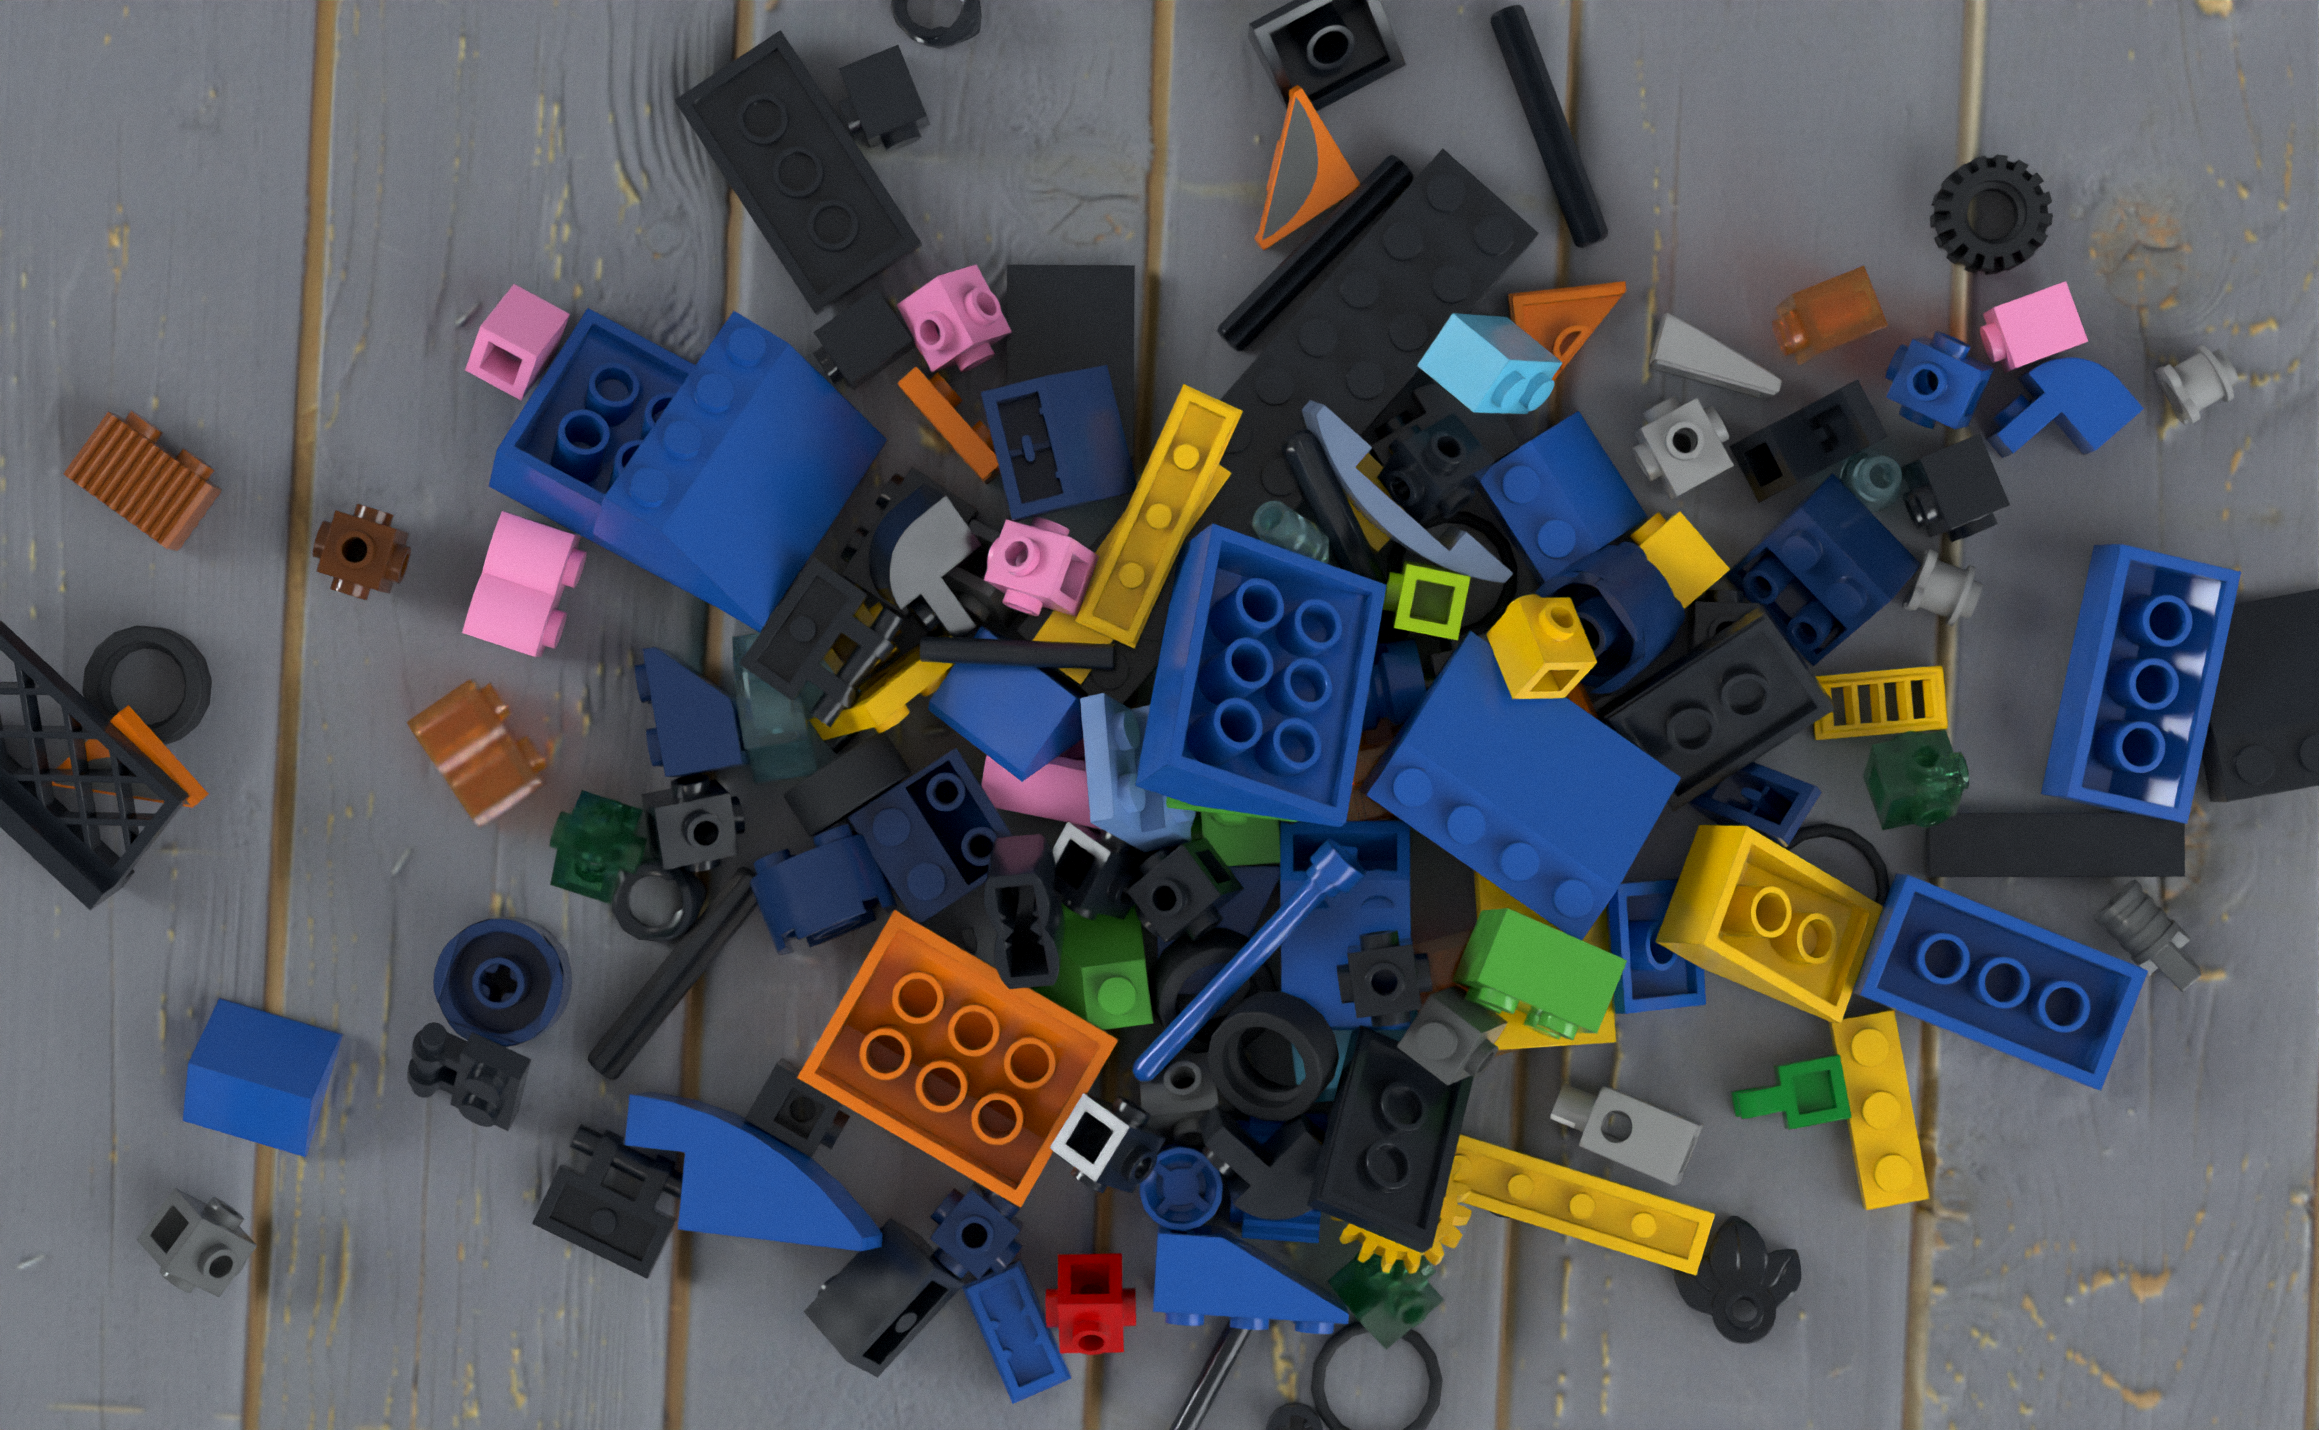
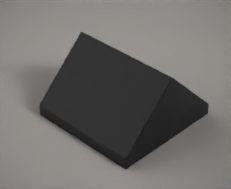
[1248,0,1406,112]

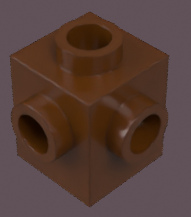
[312,504,411,600]

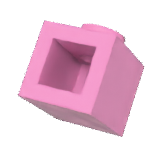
[1980,281,2088,373]
[465,284,570,400]

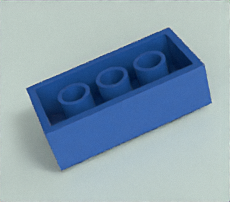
[1852,873,2148,1091]

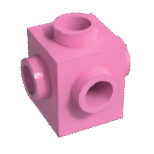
[897,264,1012,373]
[984,517,1099,617]

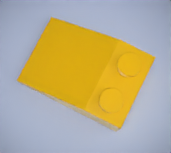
[1655,825,1883,1023]

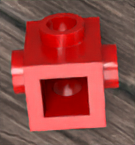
[1046,1253,1136,1355]

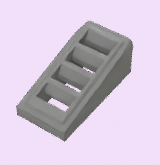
[1649,313,1782,401]

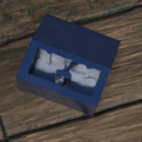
[981,365,1137,522]
[1725,473,1922,666]
[635,647,753,778]
[847,748,1013,924]

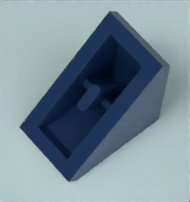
[1688,762,1822,848]

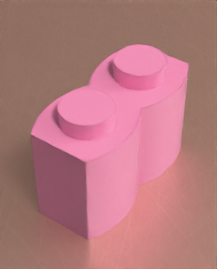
[462,511,587,657]

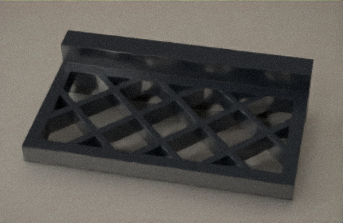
[0,621,190,910]

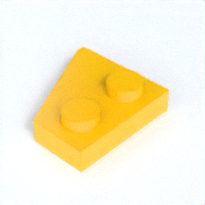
[809,635,955,741]

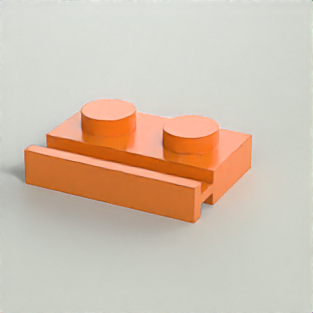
[897,366,1000,485]

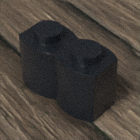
[984,834,1065,989]

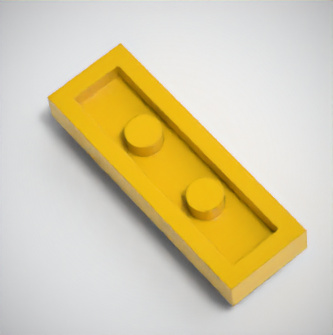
[1828,1009,1930,1210]

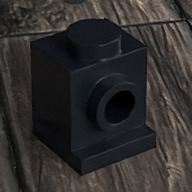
[745,1058,850,1157]

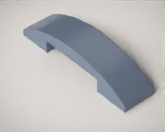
[1302,400,1513,583]

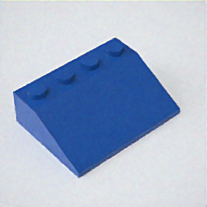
[489,308,714,606]
[593,311,887,633]
[1135,523,1386,827]
[1359,630,1681,940]

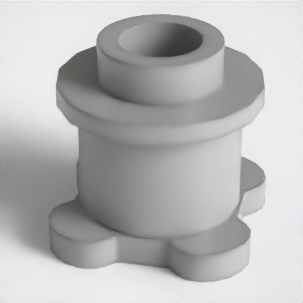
[2153,344,2238,425]
[1902,549,1983,626]

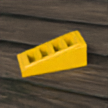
[1813,665,1948,740]

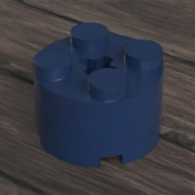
[1535,542,1685,694]
[749,824,898,955]
[433,917,572,1047]

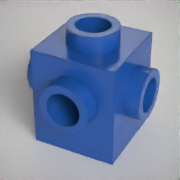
[1885,331,1994,430]

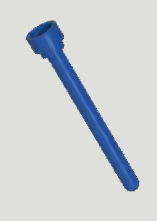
[1132,838,1366,1082]

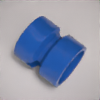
[1362,637,1426,732]
[1139,1144,1223,1231]

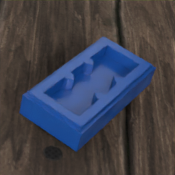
[962,1259,1072,1404]

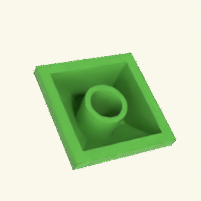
[1030,903,1153,1030]

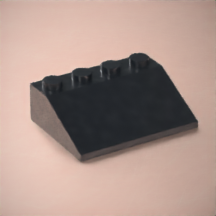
[2202,589,2319,802]

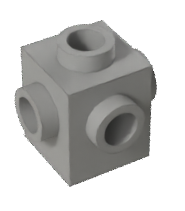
[1632,395,1734,500]

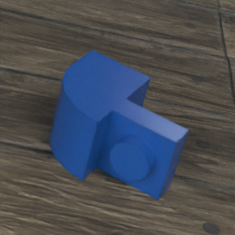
[1986,357,2144,458]

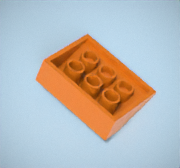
[797,909,1118,1208]

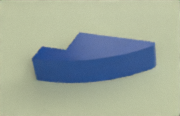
[625,1092,883,1251]

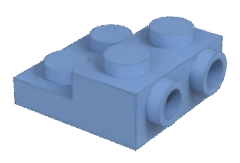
[1080,693,1196,852]

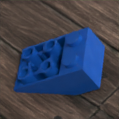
[1280,821,1412,1030]
[1153,1224,1349,1334]

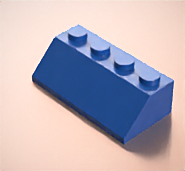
[2041,544,2241,824]

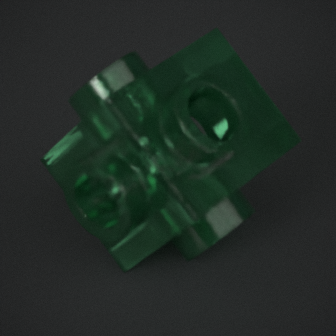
[1863,730,1969,831]
[549,790,647,905]
[1327,1251,1444,1350]

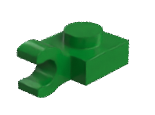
[1731,1054,1852,1130]

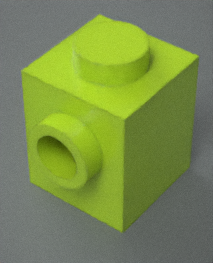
[1382,560,1471,640]

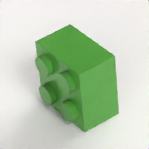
[1452,908,1627,1040]

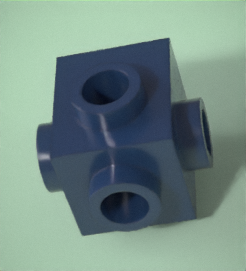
[930,1182,1023,1280]

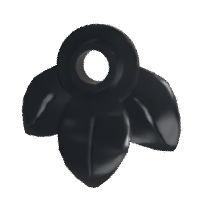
[1673,1216,1801,1344]

